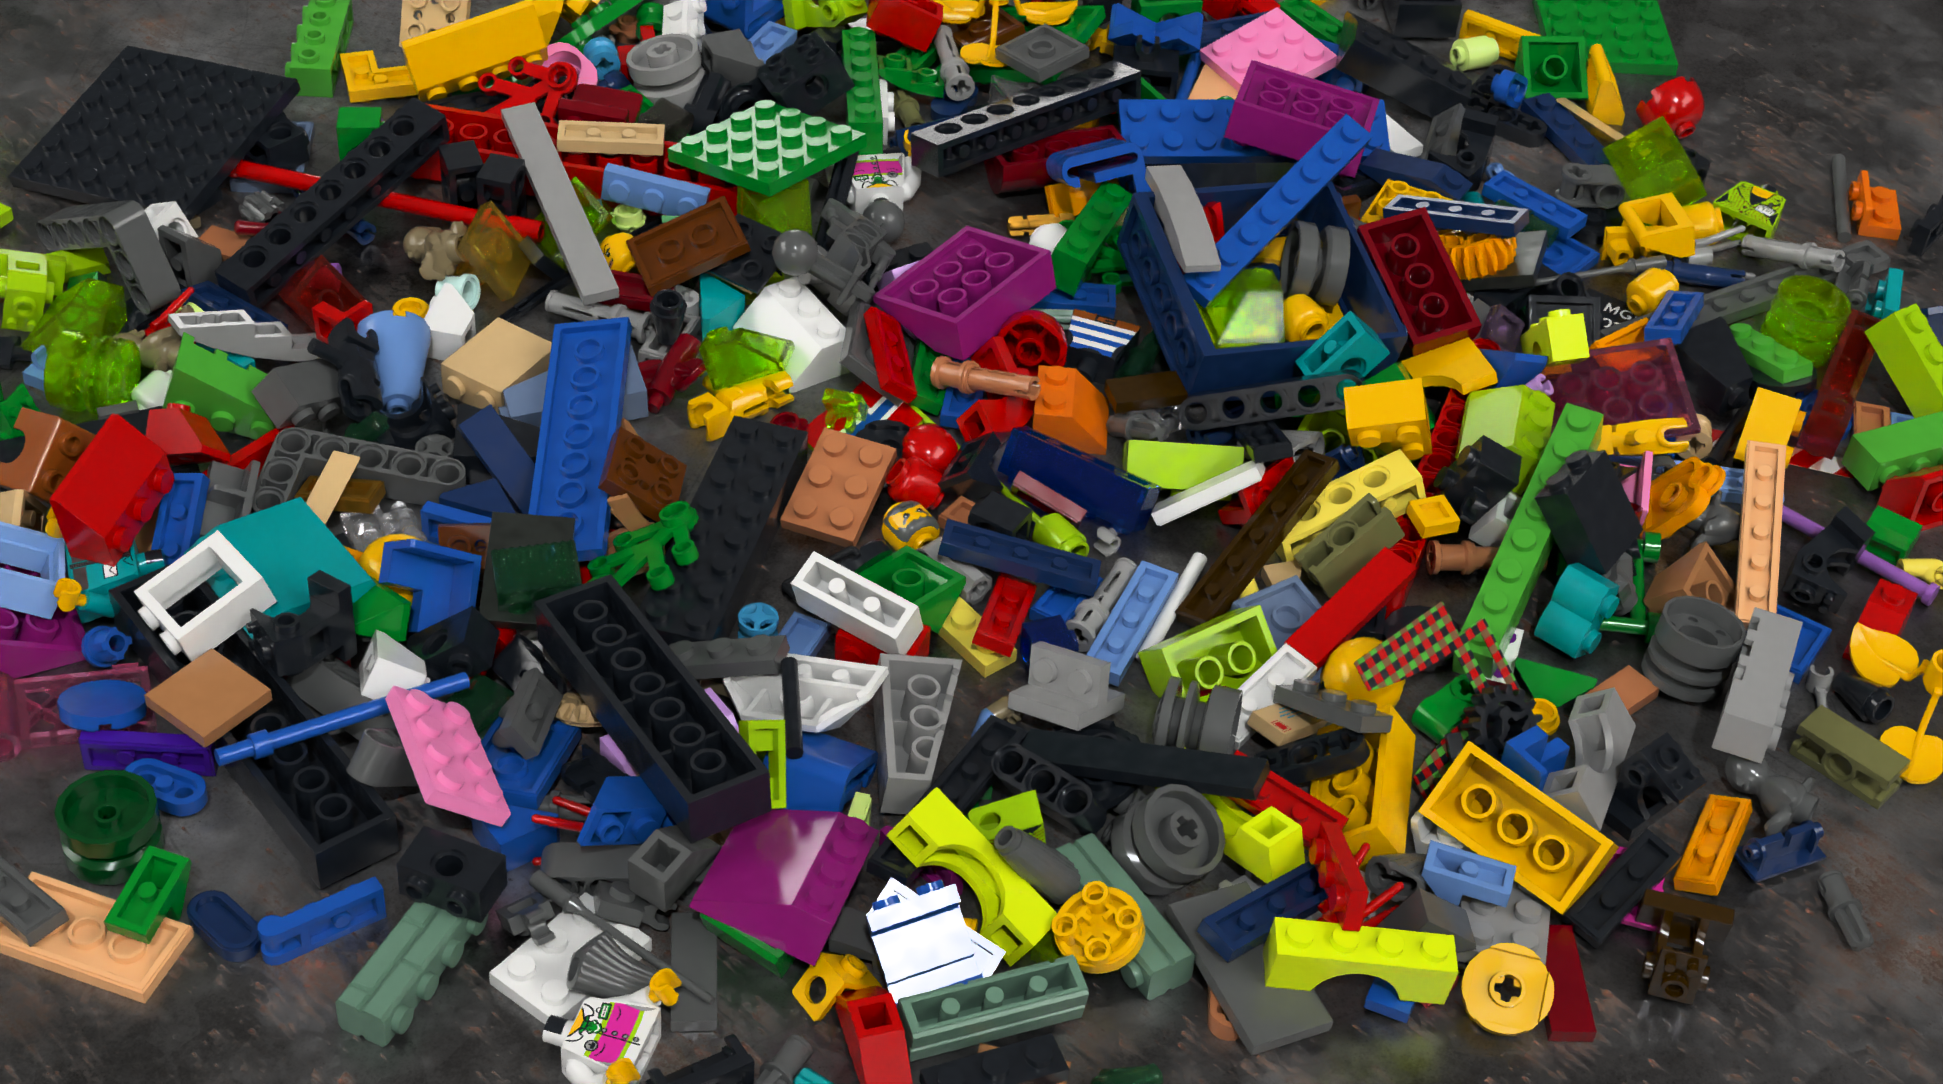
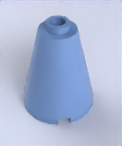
[357,310,431,414]

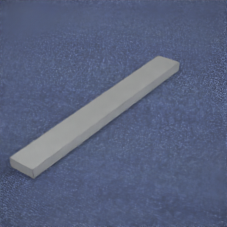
[501,102,619,306]

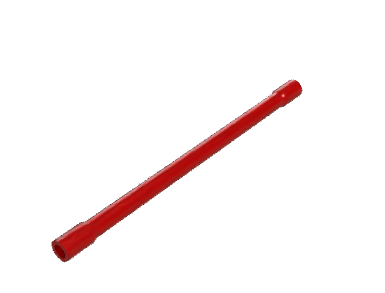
[228,160,545,243]

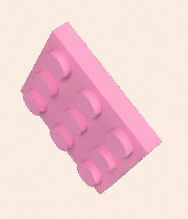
[1200,7,1337,92]

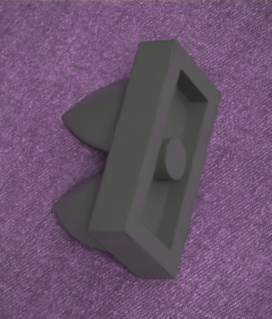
[492,667,563,760]

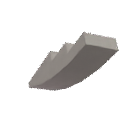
[1145,165,1221,273]
[168,309,319,361]

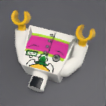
[825,130,921,214]
[542,968,682,1084]

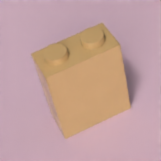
[441,317,552,414]

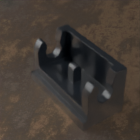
[645,1034,754,1084]

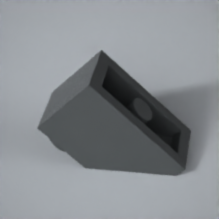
[157,225,222,287]

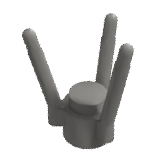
[1677,225,1756,280]

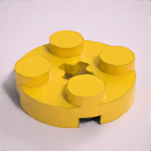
[1461,943,1554,1036]

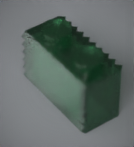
[491,540,582,614]

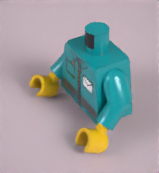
[45,507,167,623]

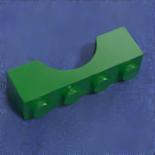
[1051,181,1132,296]

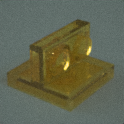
[452,200,531,302]

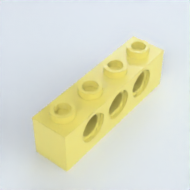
[1275,449,1426,562]

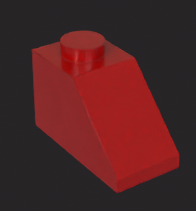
[145,403,230,465]
[1842,578,1918,662]

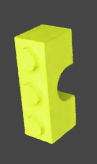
[1520,309,1590,376]

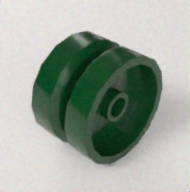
[54,770,165,885]

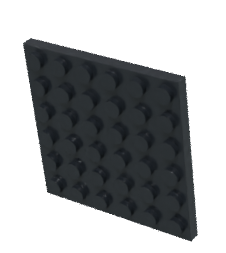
[8,45,301,222]

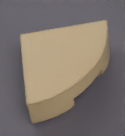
[1261,560,1302,587]

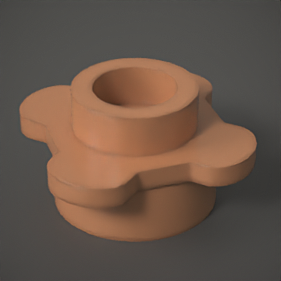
[609,15,640,44]

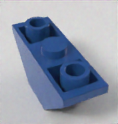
[577,776,677,846]

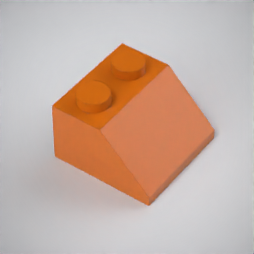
[1031,365,1110,455]

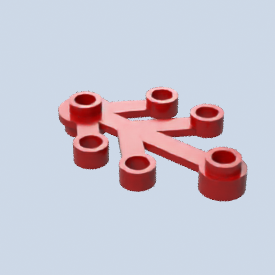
[471,56,579,124]

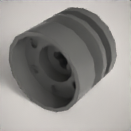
[1641,595,1747,703]
[1152,676,1243,754]

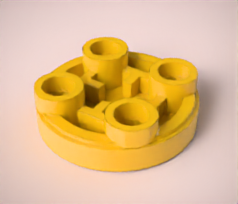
[1051,881,1145,974]

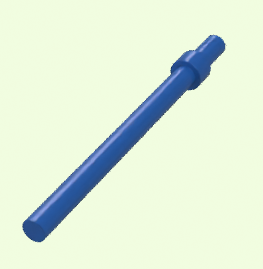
[214,672,470,766]

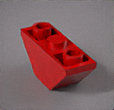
[834,985,913,1084]

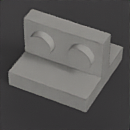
[1008,641,1125,731]

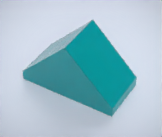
[699,273,745,348]

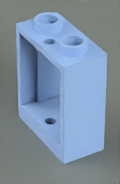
[0,521,68,620]

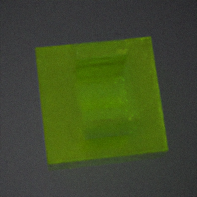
[822,388,869,434]

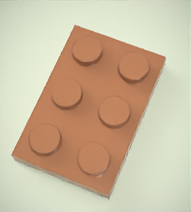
[780,427,897,547]

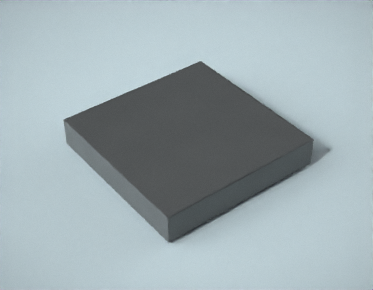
[995,23,1090,82]

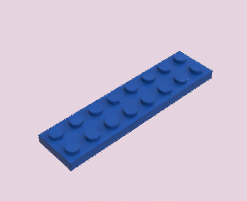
[1117,99,1390,164]
[528,317,632,562]

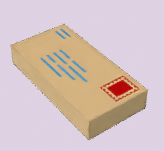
[1247,703,1327,746]

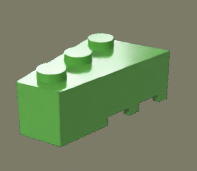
[162,332,276,440]

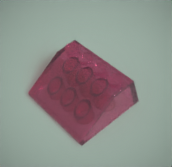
[1540,337,1701,438]

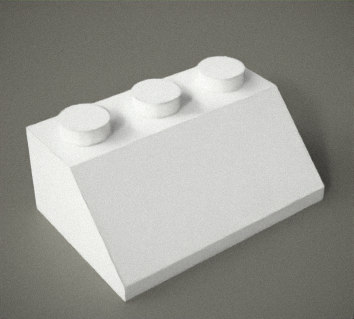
[733,276,851,394]

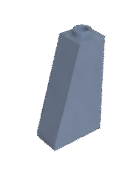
[498,342,648,427]

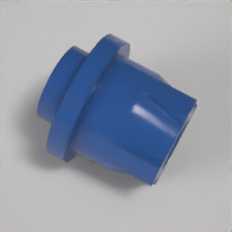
[81,626,133,668]

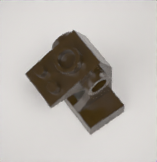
[1635,888,1735,1005]

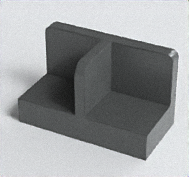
[199,460,261,538]

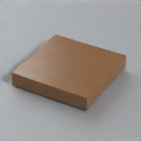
[144,648,272,748]

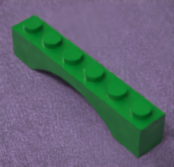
[842,27,883,155]

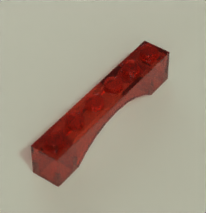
[1796,308,1881,460]

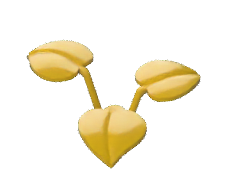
[933,0,1078,67]
[1849,622,1943,784]

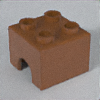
[0,407,96,509]

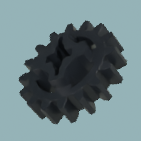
[1460,684,1543,762]

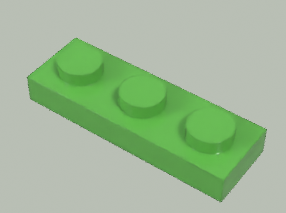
[1730,323,1813,384]

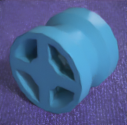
[583,37,621,80]
[738,602,779,638]

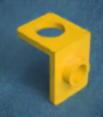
[792,952,882,1021]

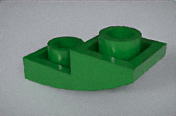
[877,53,944,98]

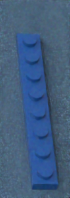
[1184,114,1373,308]

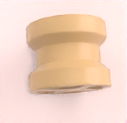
[1675,413,1713,459]

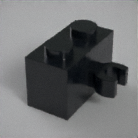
[1112,34,1179,99]
[1434,435,1522,526]

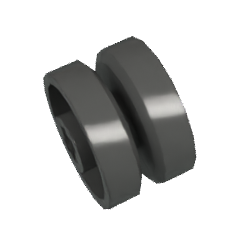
[1279,220,1350,307]
[1110,784,1225,896]

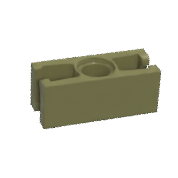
[1294,493,1405,598]
[1789,704,1911,810]

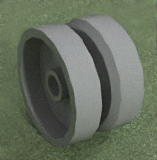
[626,34,706,112]

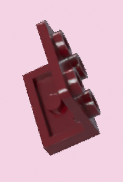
[557,83,643,123]

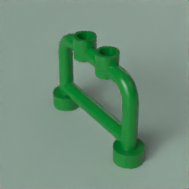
[1555,531,1661,644]

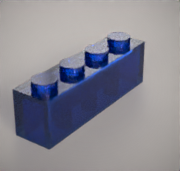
[997,426,1162,535]

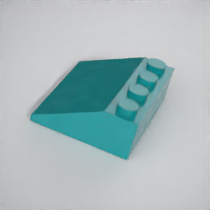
[184,497,376,639]

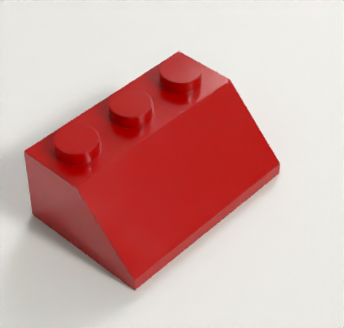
[49,413,175,567]
[1876,464,1943,531]

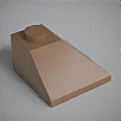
[1643,541,1736,613]

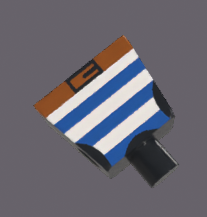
[1063,309,1141,385]

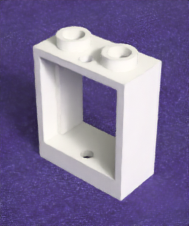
[134,530,277,662]

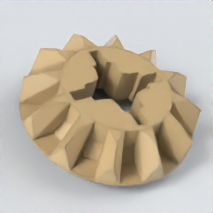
[555,692,602,727]

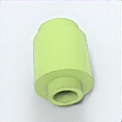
[1449,35,1499,71]

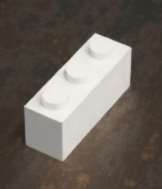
[791,551,924,655]

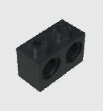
[247,112,310,170]
[476,153,528,241]

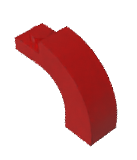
[956,336,1035,446]

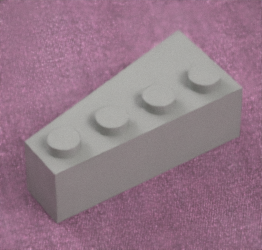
[1712,607,1803,764]
[873,653,962,814]

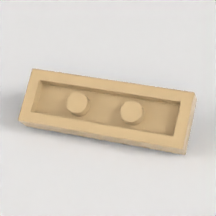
[557,120,665,157]

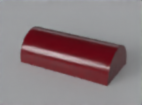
[984,125,1126,194]
[1357,207,1482,356]

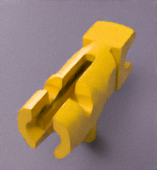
[687,367,794,442]
[1597,417,1689,456]

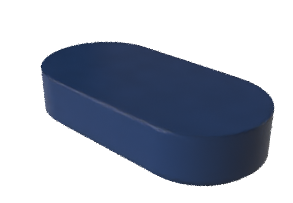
[930,85,978,120]
[187,890,262,962]

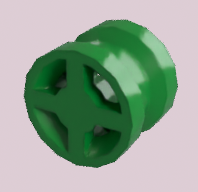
[636,2,664,40]

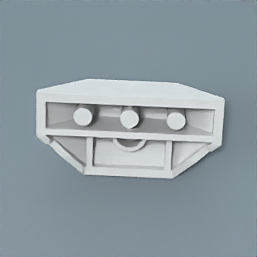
[721,653,889,733]

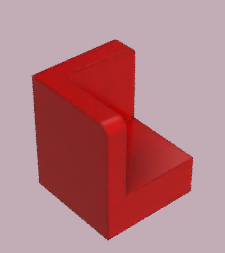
[312,300,373,345]

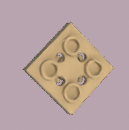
[399,0,471,47]

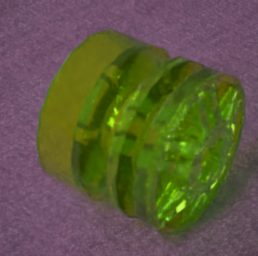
[1758,275,1851,368]
[44,328,141,415]

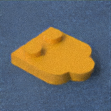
[1640,456,1726,540]

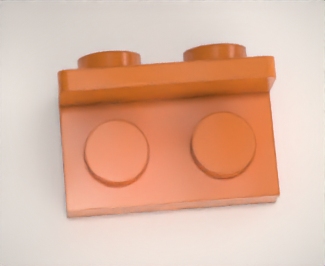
[1848,170,1902,241]

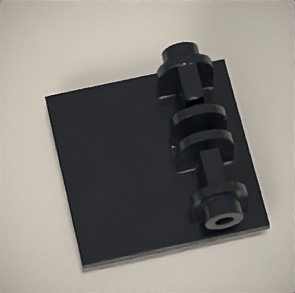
[707,214,782,294]

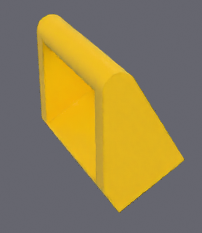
[1584,44,1625,125]
[1618,192,1695,258]

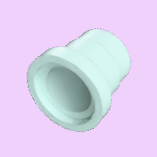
[435,273,481,310]

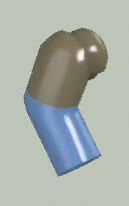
[971,696,1024,738]

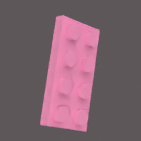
[385,685,511,827]

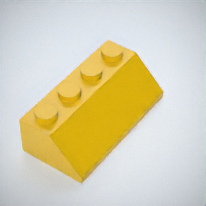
[401,0,548,102]
[1304,704,1416,872]
[1418,741,1619,915]

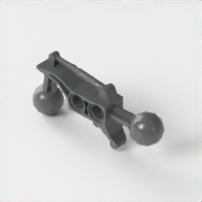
[772,198,905,305]

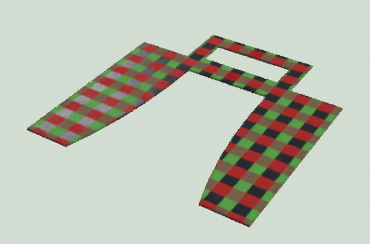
[1354,601,1520,801]

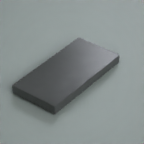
[1166,881,1334,1056]

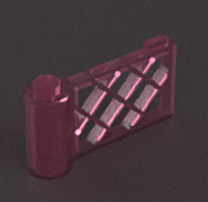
[0,662,157,763]

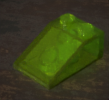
[1602,116,1707,226]

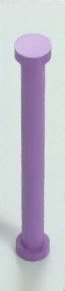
[1782,505,1940,606]

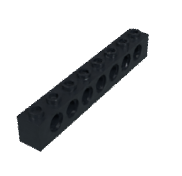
[911,60,1141,178]
[214,97,450,309]

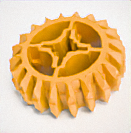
[1437,229,1517,281]

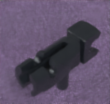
[307,318,383,422]

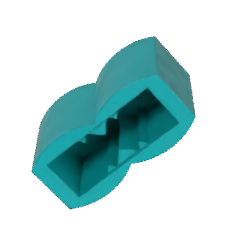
[1534,562,1620,658]

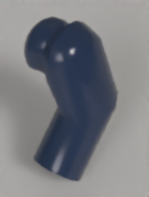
[596,70,633,90]

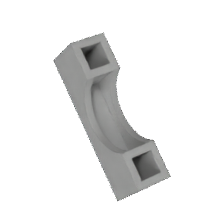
[1542,687,1636,831]

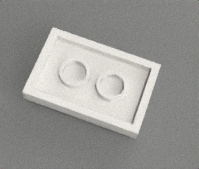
[489,892,652,1024]

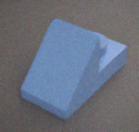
[1421,840,1517,908]

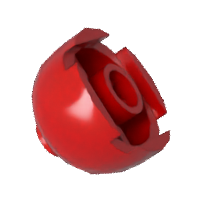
[1636,76,1705,139]
[996,309,1068,376]

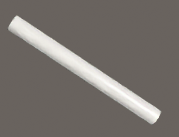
[1136,552,1207,664]

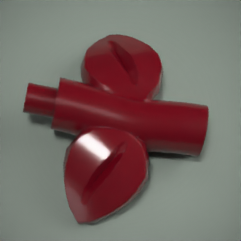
[638,333,710,414]

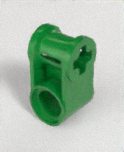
[1411,674,1475,744]

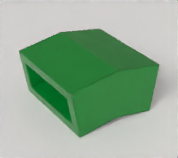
[1865,505,1923,566]

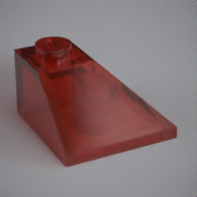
[279,254,373,331]

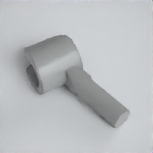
[1093,518,1129,557]
[1805,665,1834,708]

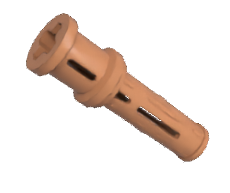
[930,356,1041,401]
[1426,540,1548,575]

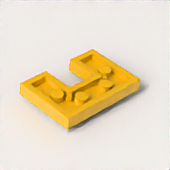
[339,50,417,103]

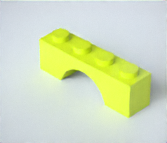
[886,787,1057,967]
[1155,787,1305,883]
[1263,917,1459,1005]

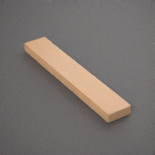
[1734,440,1786,631]

